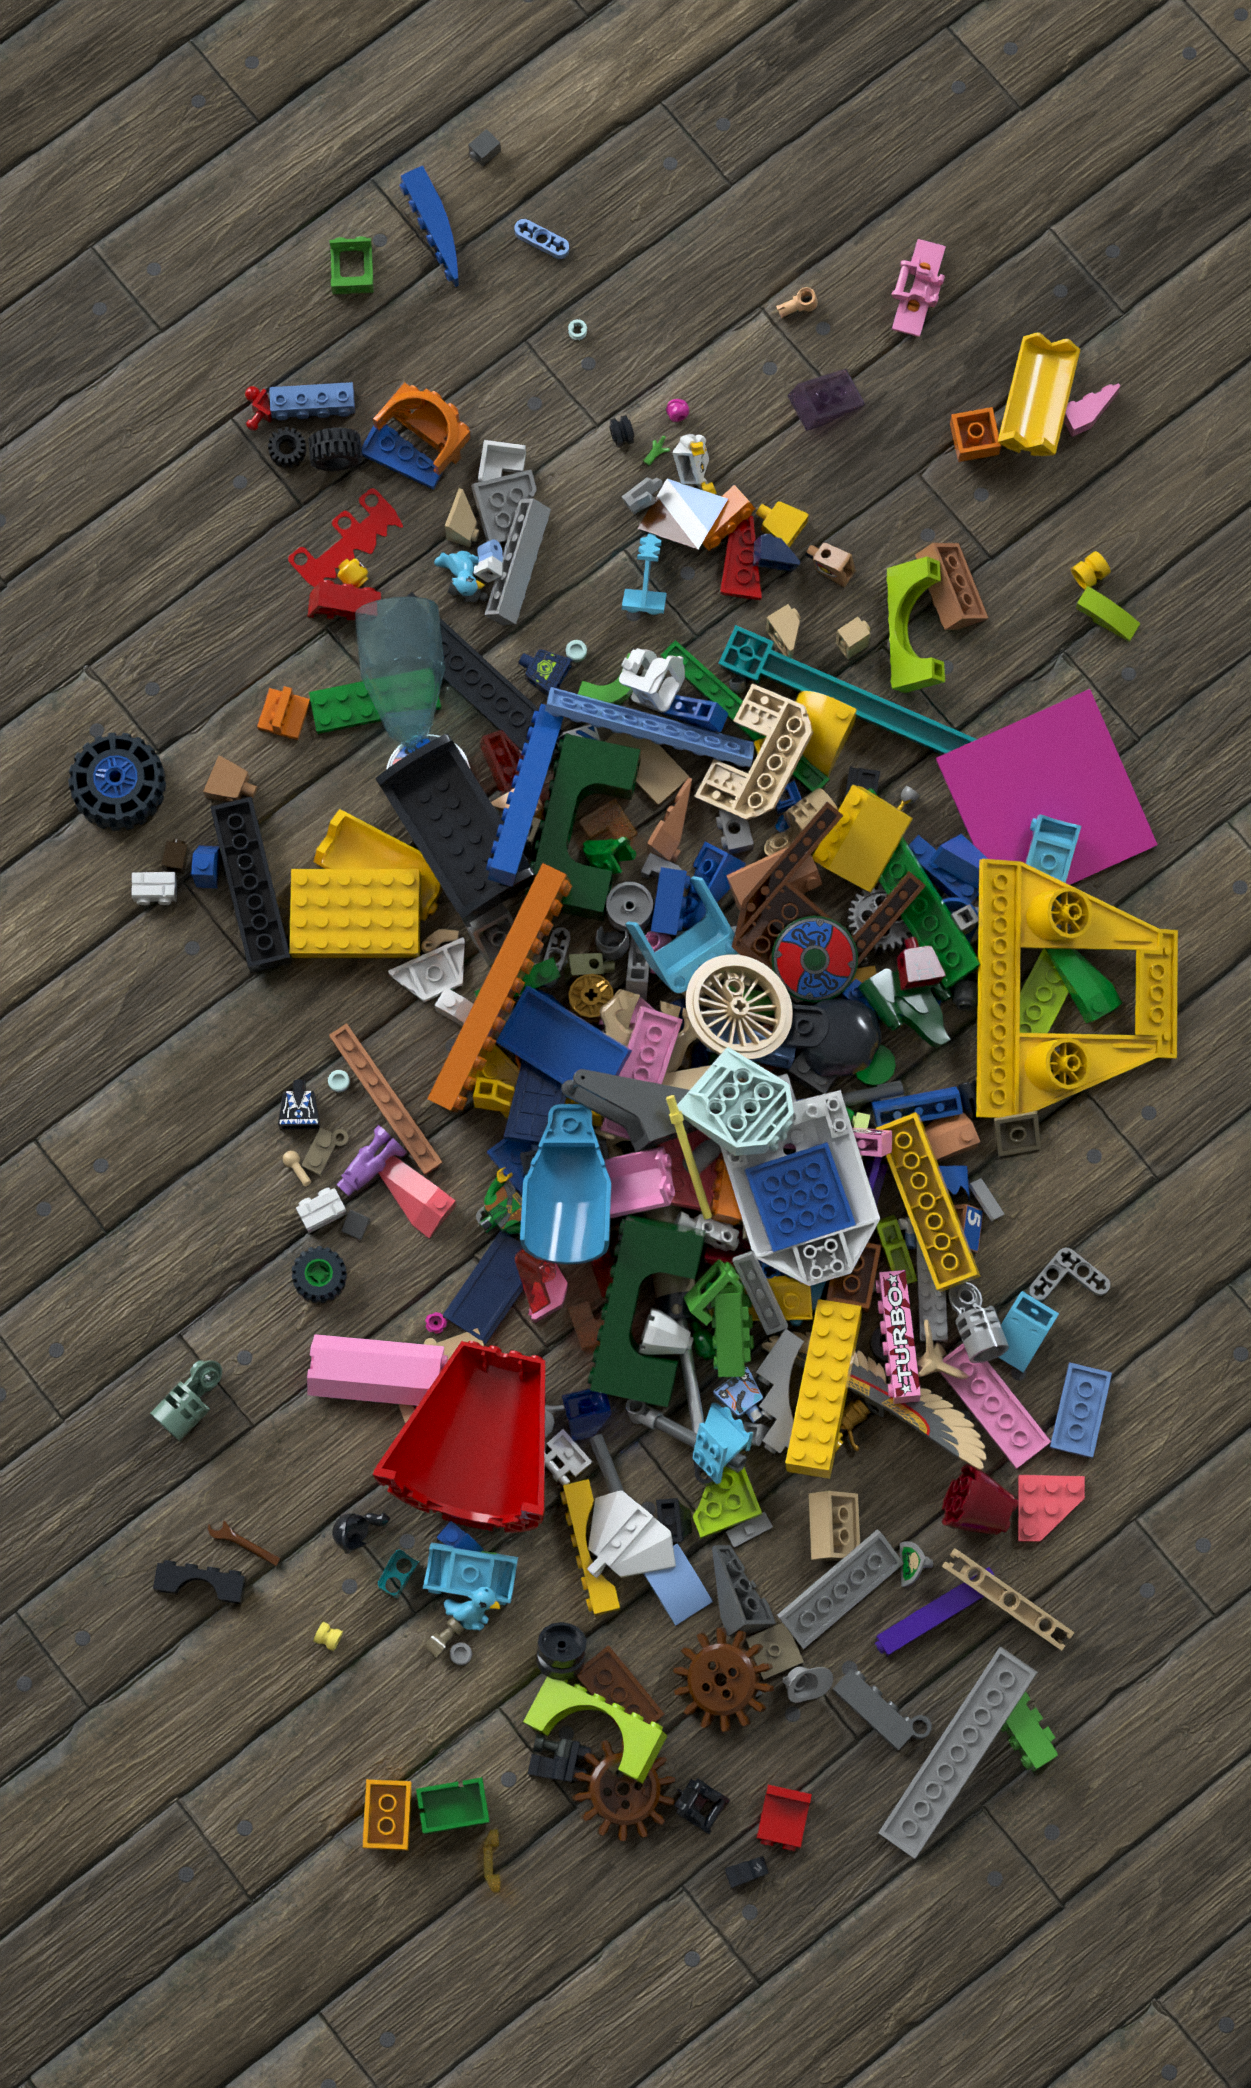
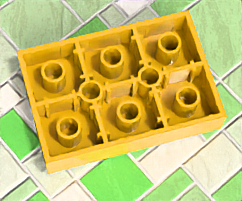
[289,869,422,958]

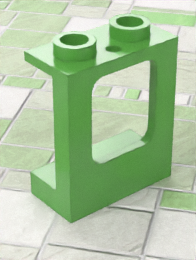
[329,236,374,294]
[684,1259,742,1325]

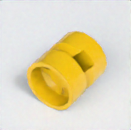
[1071,551,1111,590]

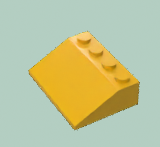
[812,785,913,892]

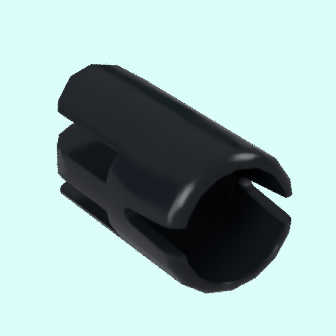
[958,1080,985,1121]

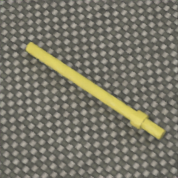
[666,1095,712,1219]

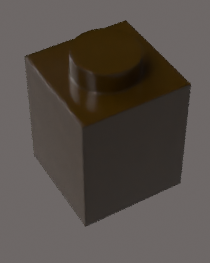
[161,839,190,874]

